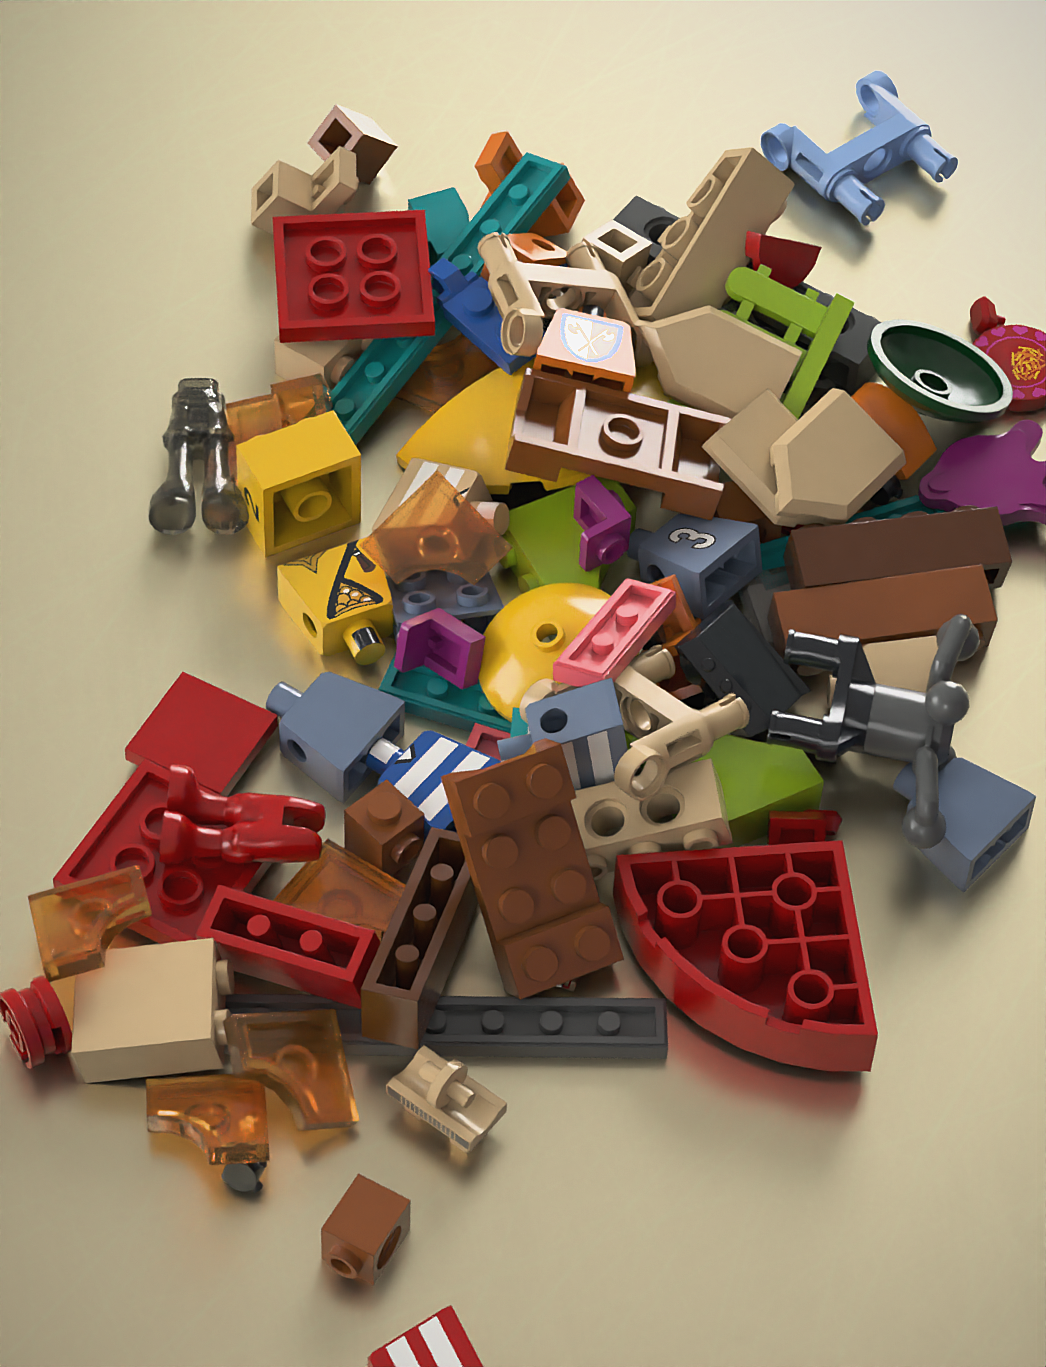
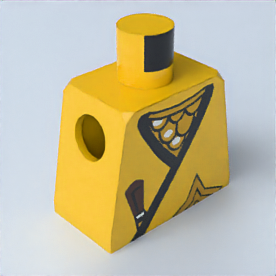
[277,536,393,665]

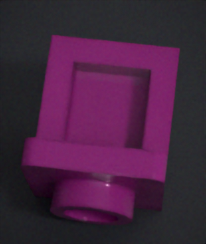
[573,475,631,572]
[394,608,486,690]

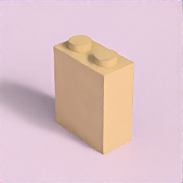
[71,938,235,1083]

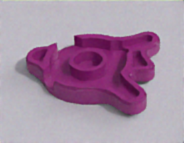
[918,420,1046,526]

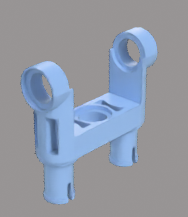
[760,70,958,225]

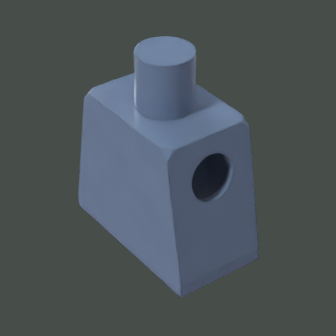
[266,672,405,804]
[893,757,1036,892]

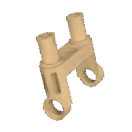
[477,232,654,367]
[519,645,750,801]

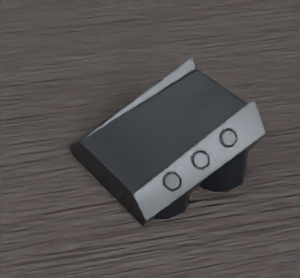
[674,600,811,737]

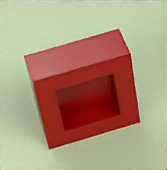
[767,810,827,845]

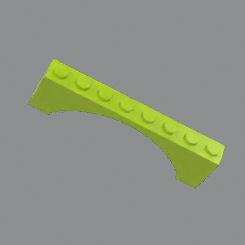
[494,477,824,848]

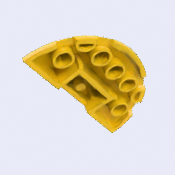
[396,340,671,494]

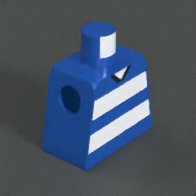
[366,730,501,843]

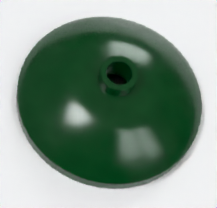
[867,319,1013,423]

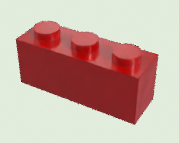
[195,885,381,1009]

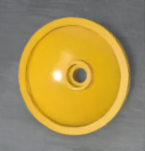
[478,583,639,722]

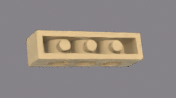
[571,758,733,880]

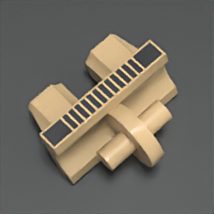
[386,1045,507,1153]

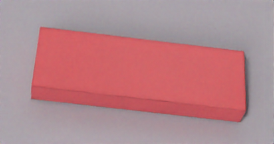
[553,578,676,688]

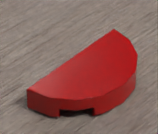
[745,231,822,289]

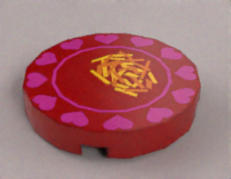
[972,324,1046,412]

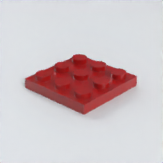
[272,210,435,343]
[53,758,272,944]

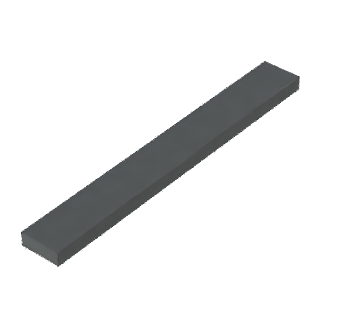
[224,994,668,1059]

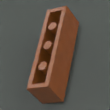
[767,564,998,676]

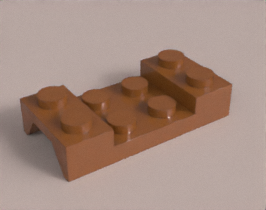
[504,367,731,521]
[440,738,624,1000]

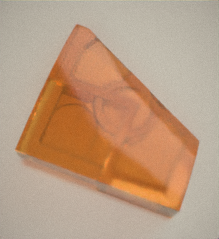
[226,373,332,491]

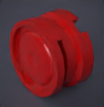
[0,975,72,1069]

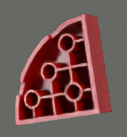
[612,840,878,1072]

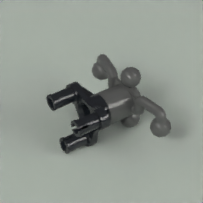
[766,614,980,849]

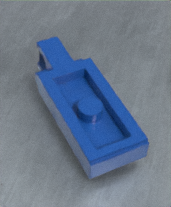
[428,257,546,375]

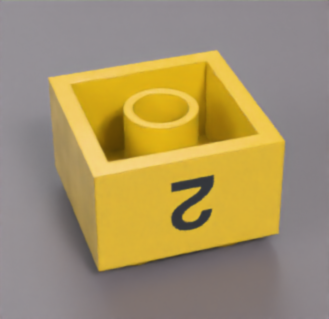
[236,410,361,558]

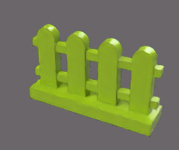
[667,264,855,419]

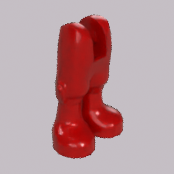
[159,764,326,864]

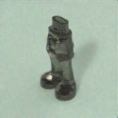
[148,378,249,535]

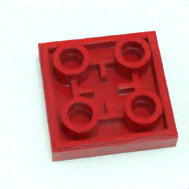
[125,671,278,797]

